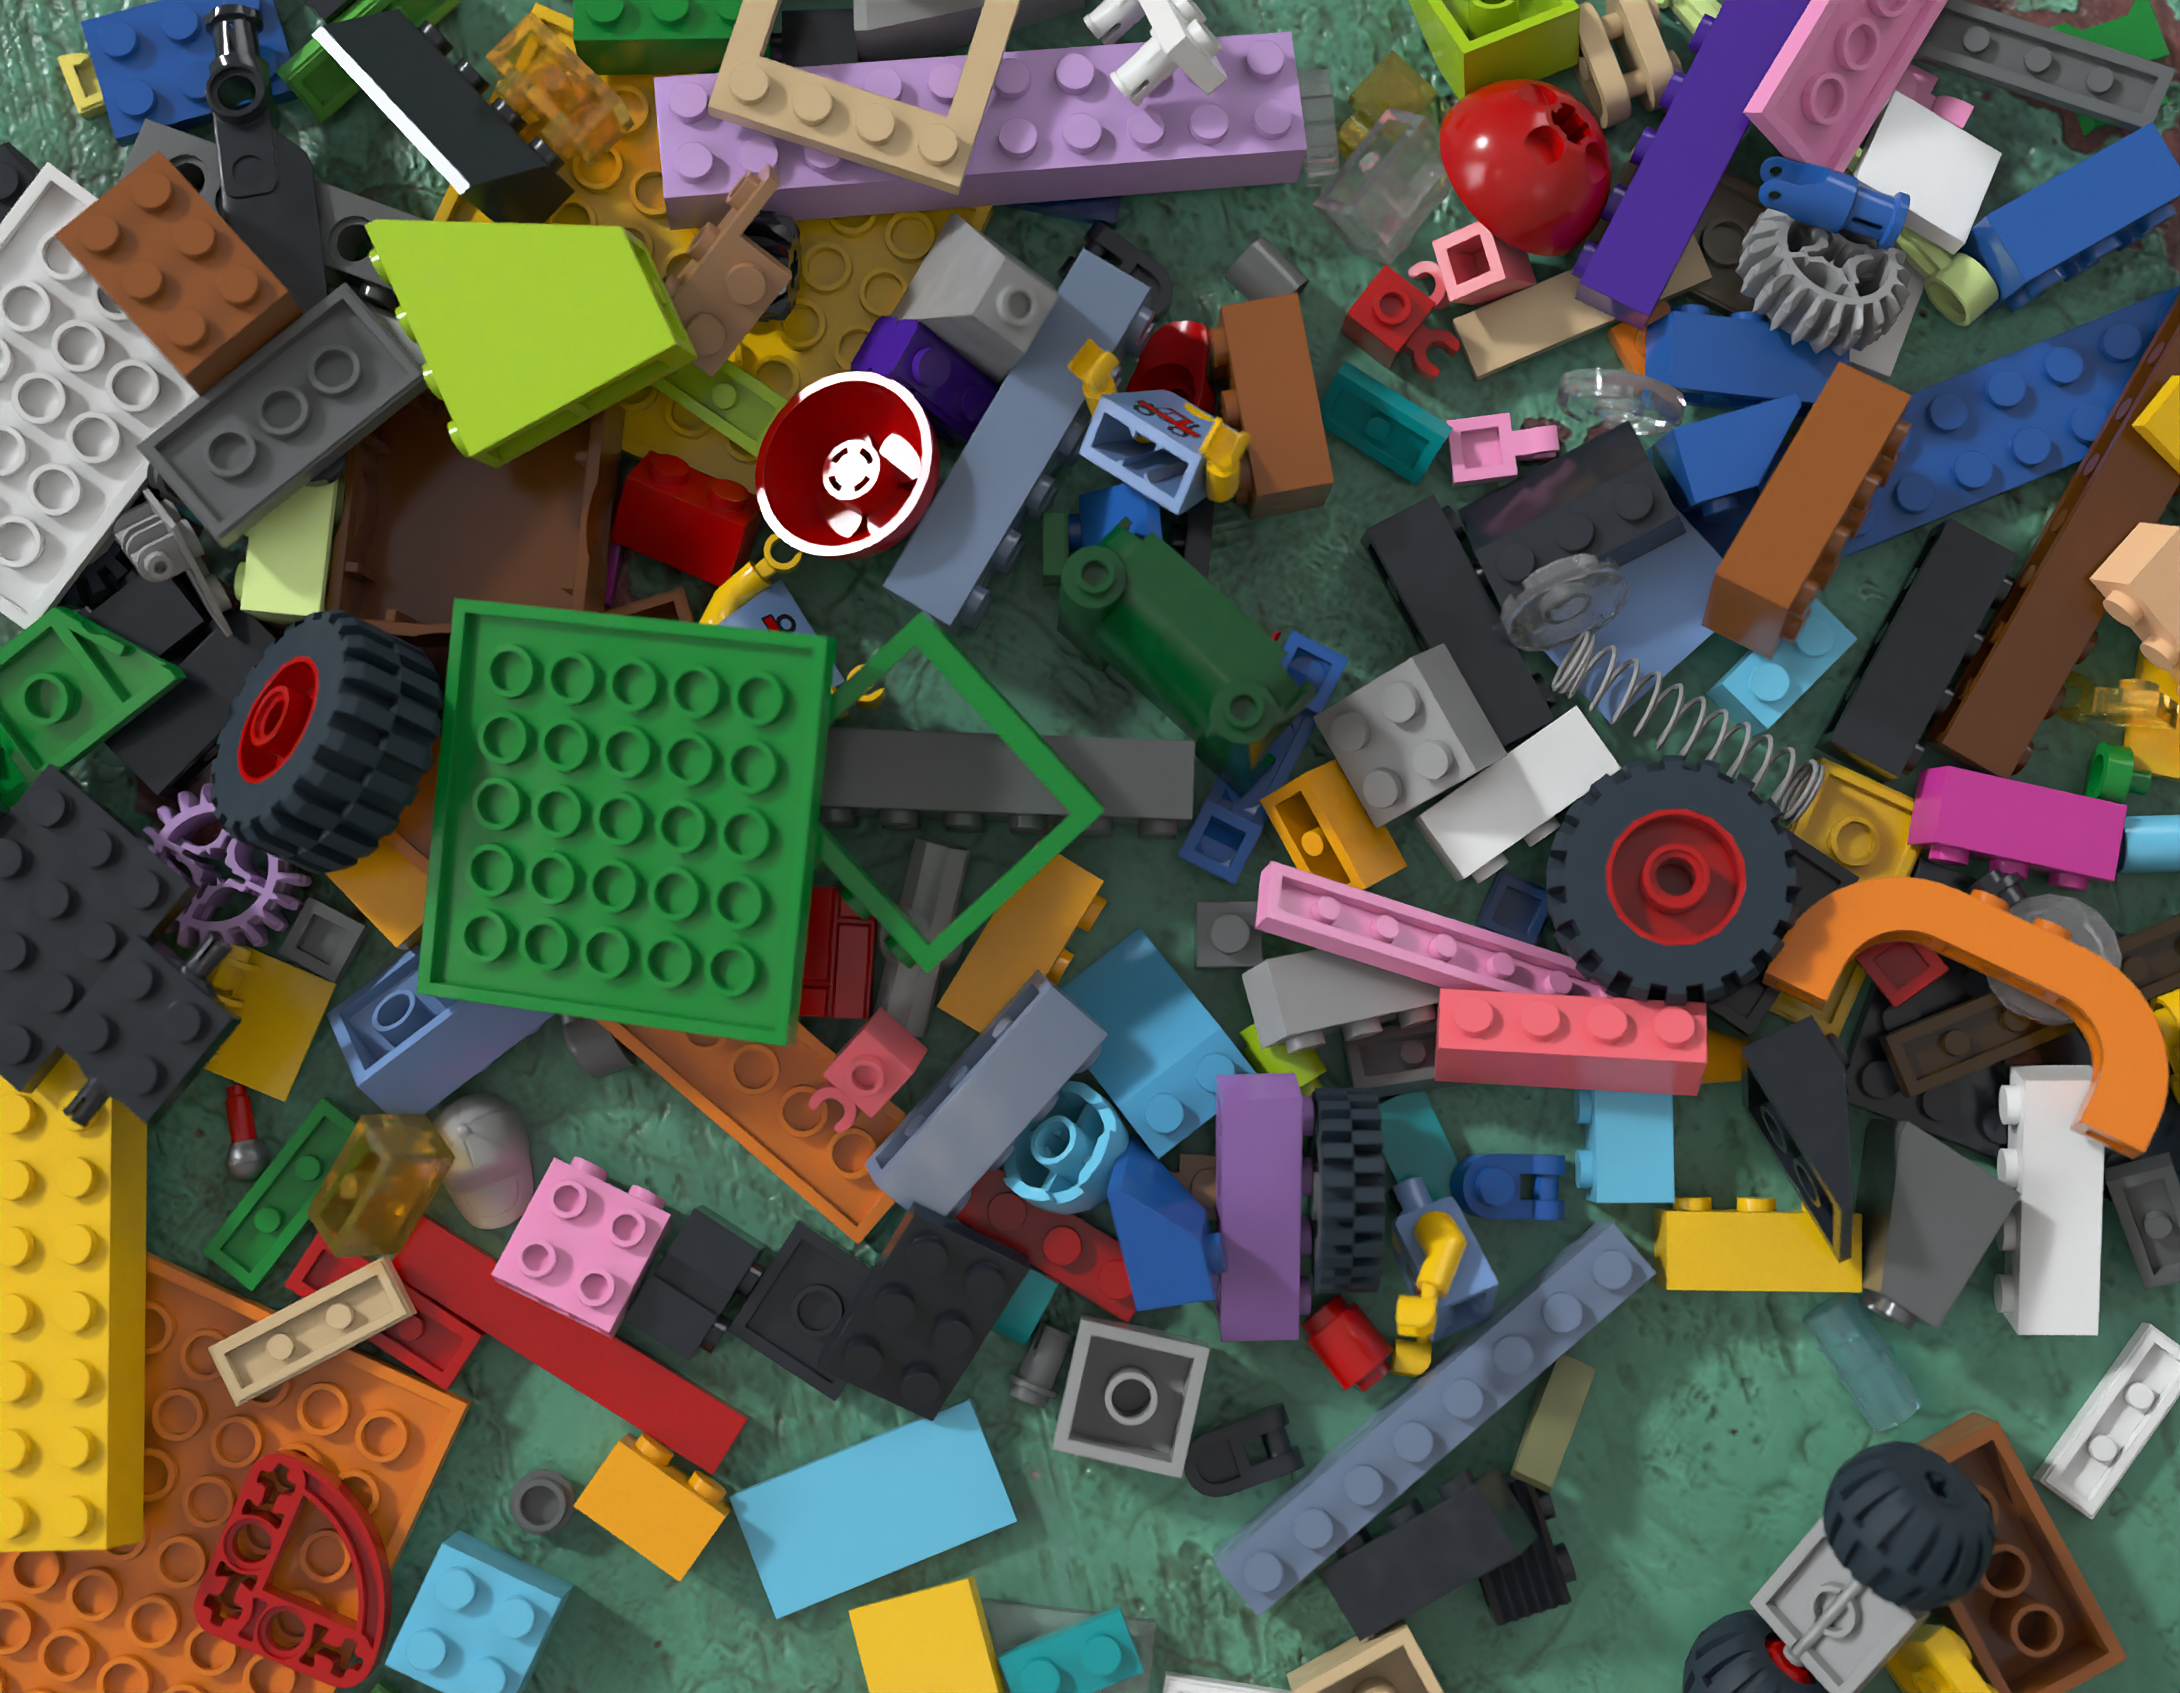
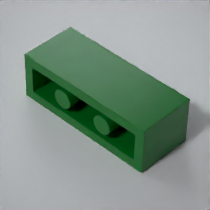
[573,0,771,75]

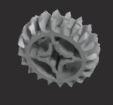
[1736,208,1912,356]

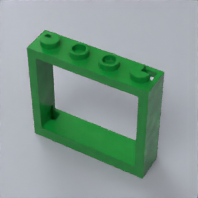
[814,611,1106,974]

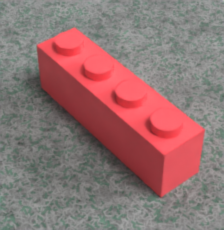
[1434,988,1707,1096]

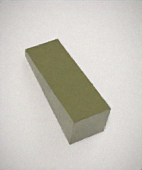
[1511,1354,1597,1492]

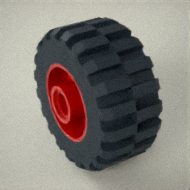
[210,610,443,874]
[1545,755,1803,1005]

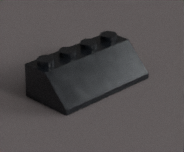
[312,9,575,224]

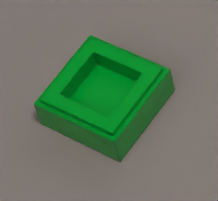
[1043,512,1068,586]

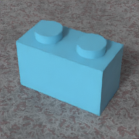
[1705,597,1857,736]
[1573,1089,1675,1203]

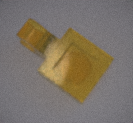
[1331,50,1438,162]
[2054,672,2179,730]

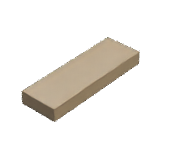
[208,1255,417,1407]

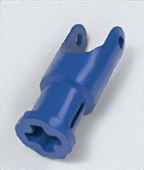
[1758,156,1911,250]

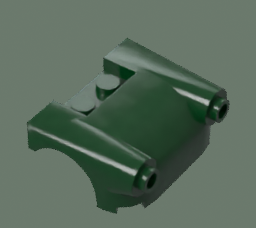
[1057,516,1317,798]

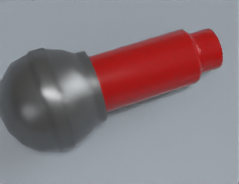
[224,1084,271,1183]

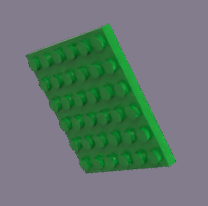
[416,598,837,1046]

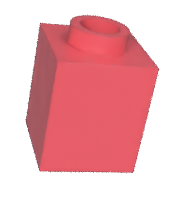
[1408,221,1536,311]
[808,1007,929,1133]

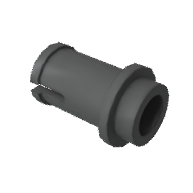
[1008,1321,1076,1409]

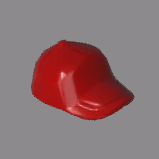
[1125,320,1216,415]

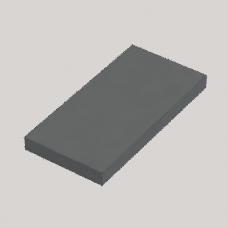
[136,283,429,549]

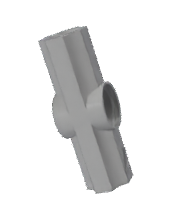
[873,836,971,1038]

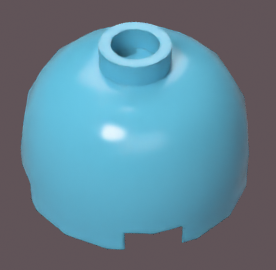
[1003,1080,1129,1215]

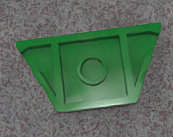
[0,607,187,810]

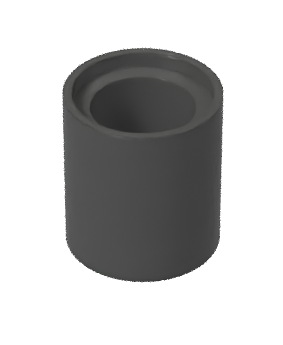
[1225,236,1310,301]

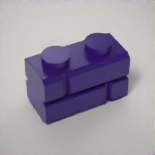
[850,316,1000,444]

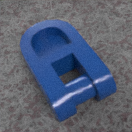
[1451,1153,1566,1220]

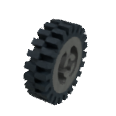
[1308,1088,1385,1293]

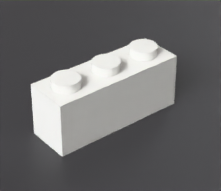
[1412,705,1621,884]

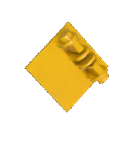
[204,943,337,1102]

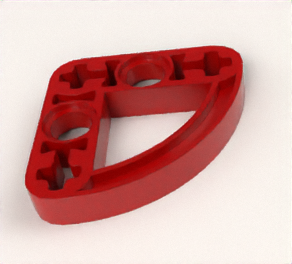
[193,1449,392,1688]

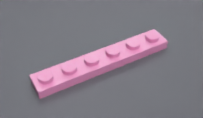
[1255,861,1614,998]

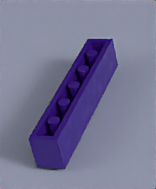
[1571,0,1811,331]

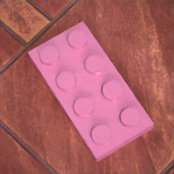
[1743,0,1948,173]

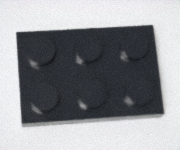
[818,1202,1030,1421]

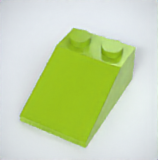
[1408,0,1580,101]

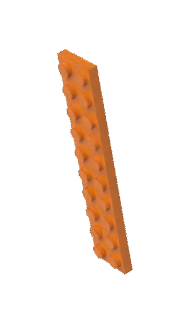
[382,733,907,1245]

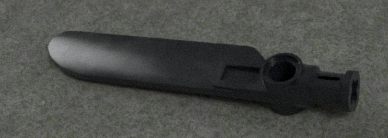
[204,4,348,487]

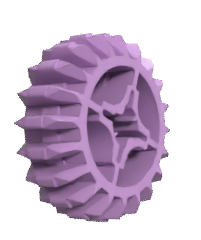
[141,783,312,948]

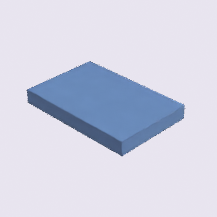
[1525,506,1723,724]

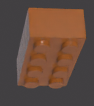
[1701,361,1913,660]
[1915,1412,2127,1693]

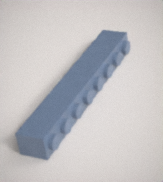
[1212,1218,1656,1617]

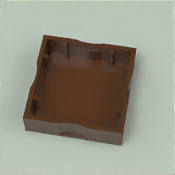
[326,387,625,649]

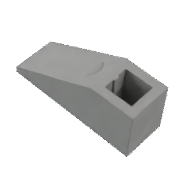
[1241,949,1445,1054]

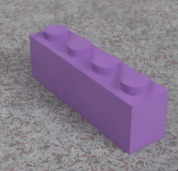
[1215,1073,1314,1342]

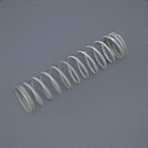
[1552,630,1825,825]

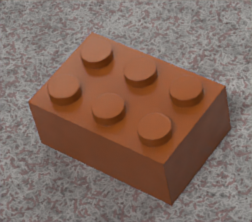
[54,150,304,397]
[1208,292,1334,520]

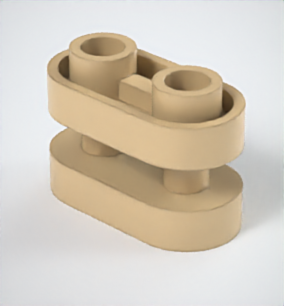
[1572,0,1683,129]

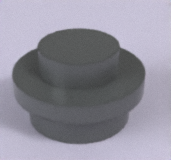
[510,1469,576,1536]

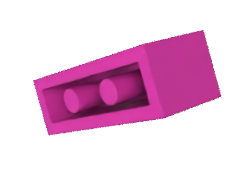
[1907,766,2127,892]

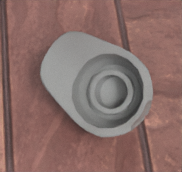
[429,1092,534,1230]

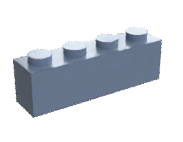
[865,970,1108,1219]

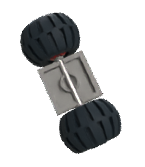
[1682,1441,1996,1693]

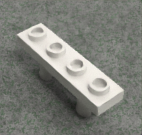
[1083,0,1227,107]

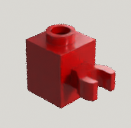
[1340,264,1461,382]

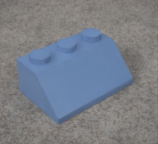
[326,942,555,1129]

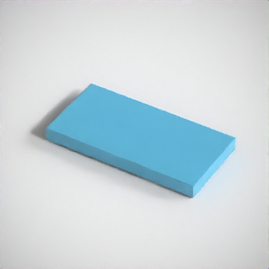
[729,1397,1018,1619]

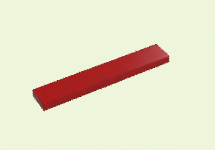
[392,1214,750,1475]

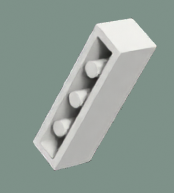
[1994,1065,2104,1335]

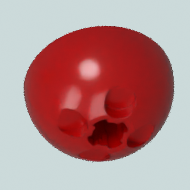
[1439,79,1612,257]
[755,371,940,561]

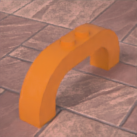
[1762,877,2168,1159]

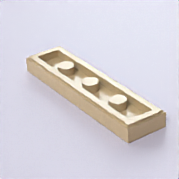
[1452,234,1713,381]

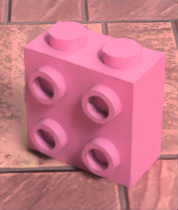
[491,1156,673,1340]

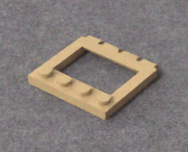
[708,0,1021,196]

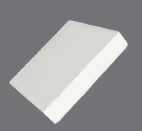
[1852,90,2002,255]

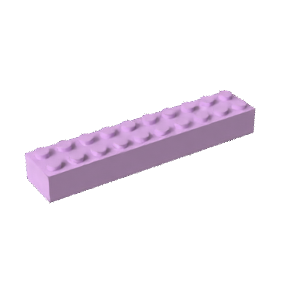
[654,32,1307,230]

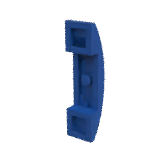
[1177,630,1349,886]

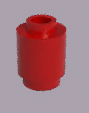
[1300,1293,1394,1393]

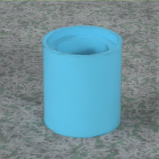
[2116,814,2180,874]

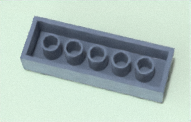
[883,248,1155,638]

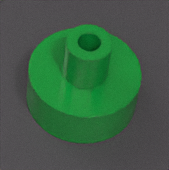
[2084,742,2151,804]

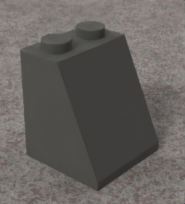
[1855,1118,2021,1330]

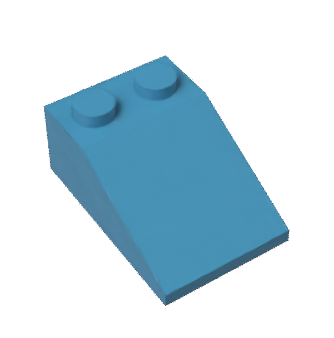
[1061,927,1257,1159]

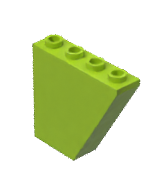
[365,219,698,469]

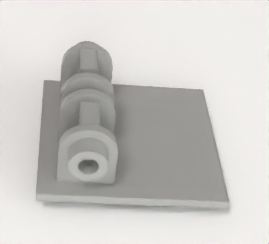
[112,485,233,637]

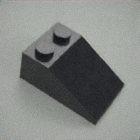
[1741,1015,1854,1263]

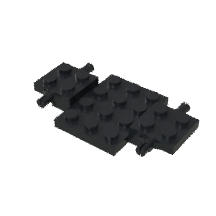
[0,763,243,1127]

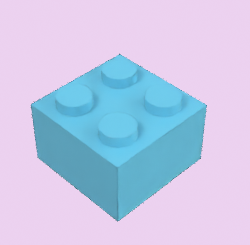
[384,1530,574,1693]

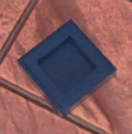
[1474,869,1549,946]

